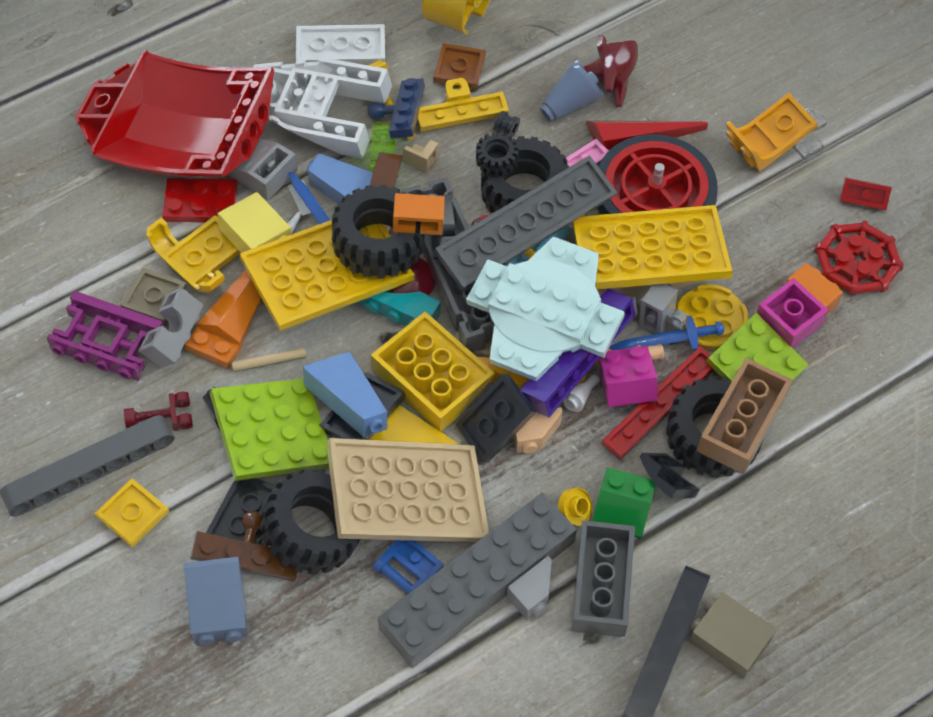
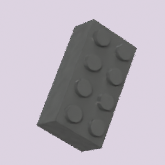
[571,520,635,637]

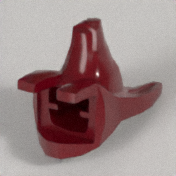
[583,35,638,107]

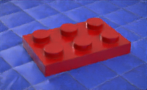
[162,178,238,223]

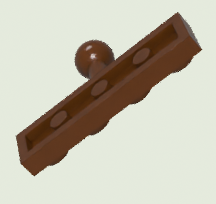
[190,511,297,582]

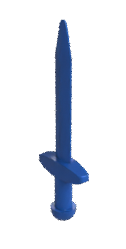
[289,172,330,224]
[609,316,724,351]

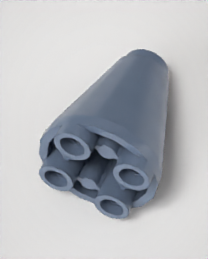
[540,60,604,122]

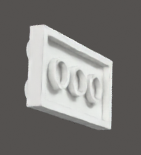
[296,24,385,65]

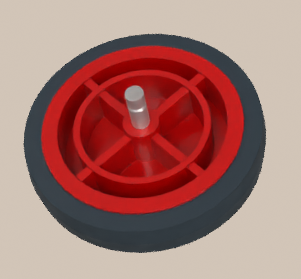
[597,134,718,215]

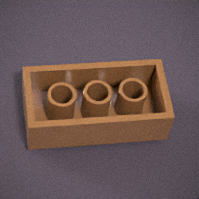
[697,358,793,474]

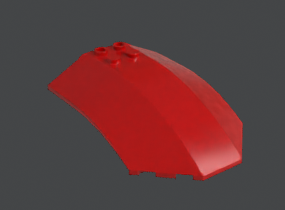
[74,50,274,177]

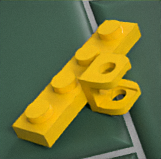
[417,78,509,132]

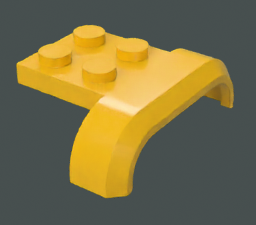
[146,215,241,293]

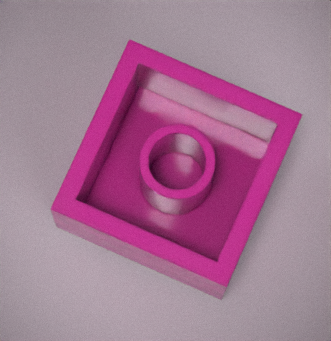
[757,278,828,348]
[599,346,658,407]

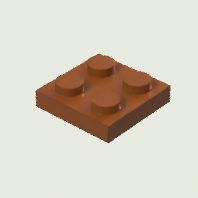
[433,43,486,90]

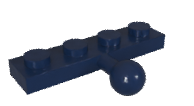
[367,78,425,139]

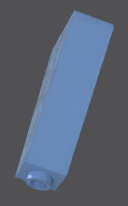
[307,153,373,204]
[303,352,387,437]

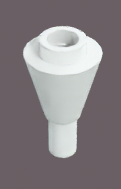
[563,374,600,412]

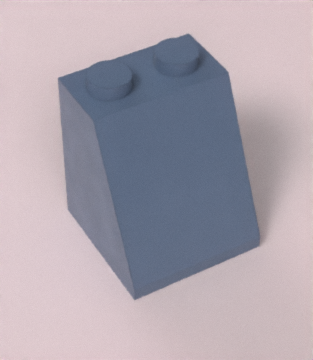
[184,557,248,645]

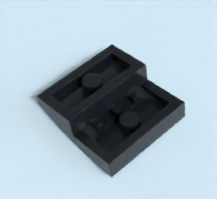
[640,453,700,499]

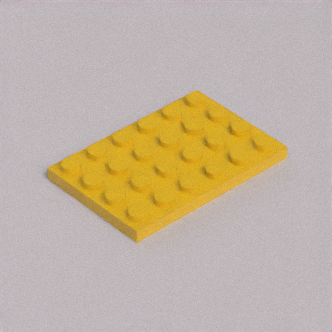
[573,205,732,290]
[240,220,414,331]

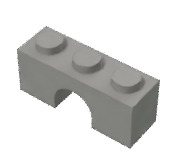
[139,287,203,368]

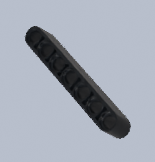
[622,565,711,717]

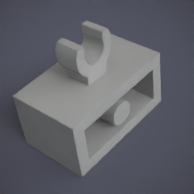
[639,284,687,334]

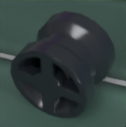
[493,111,520,138]

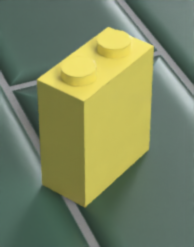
[218,192,291,253]

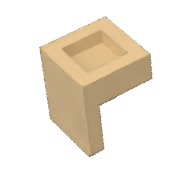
[403,140,439,173]

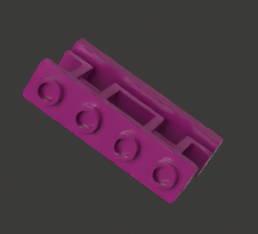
[47,290,164,381]

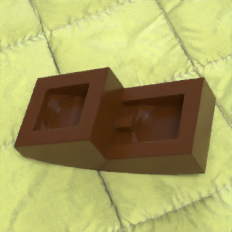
[370,152,402,189]

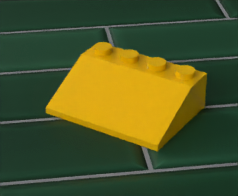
[371,312,495,432]

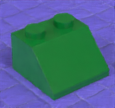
[592,467,656,539]

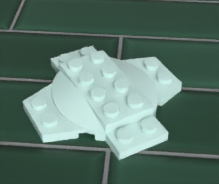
[466,237,624,382]

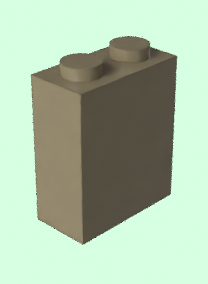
[689,592,777,679]

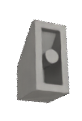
[507,556,552,620]

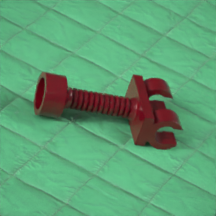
[124,391,193,431]

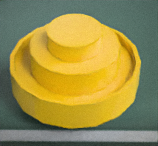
[558,487,593,526]

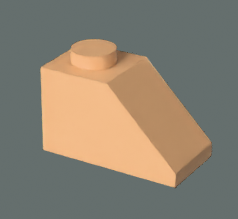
[513,407,562,454]

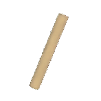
[232,348,306,371]

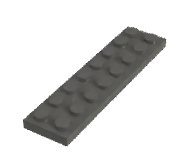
[434,155,617,291]

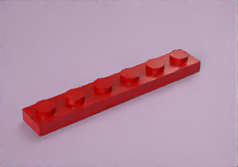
[601,346,714,461]

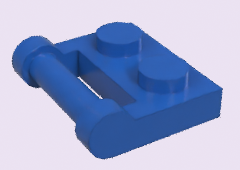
[373,540,444,595]

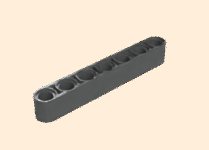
[0,415,175,516]

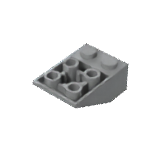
[227,139,298,200]

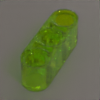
[369,122,396,173]

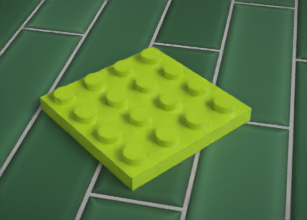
[210,378,329,481]

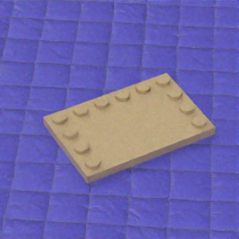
[326,438,489,542]

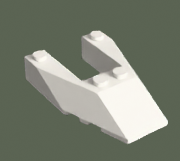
[253,58,392,159]

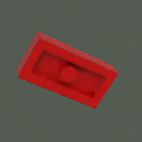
[839,177,892,210]

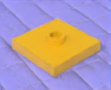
[94,478,170,548]

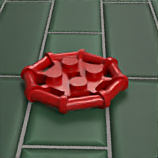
[814,220,904,296]

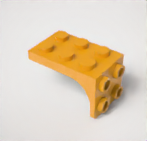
[725,92,818,172]

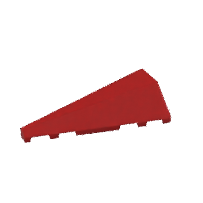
[586,120,708,150]

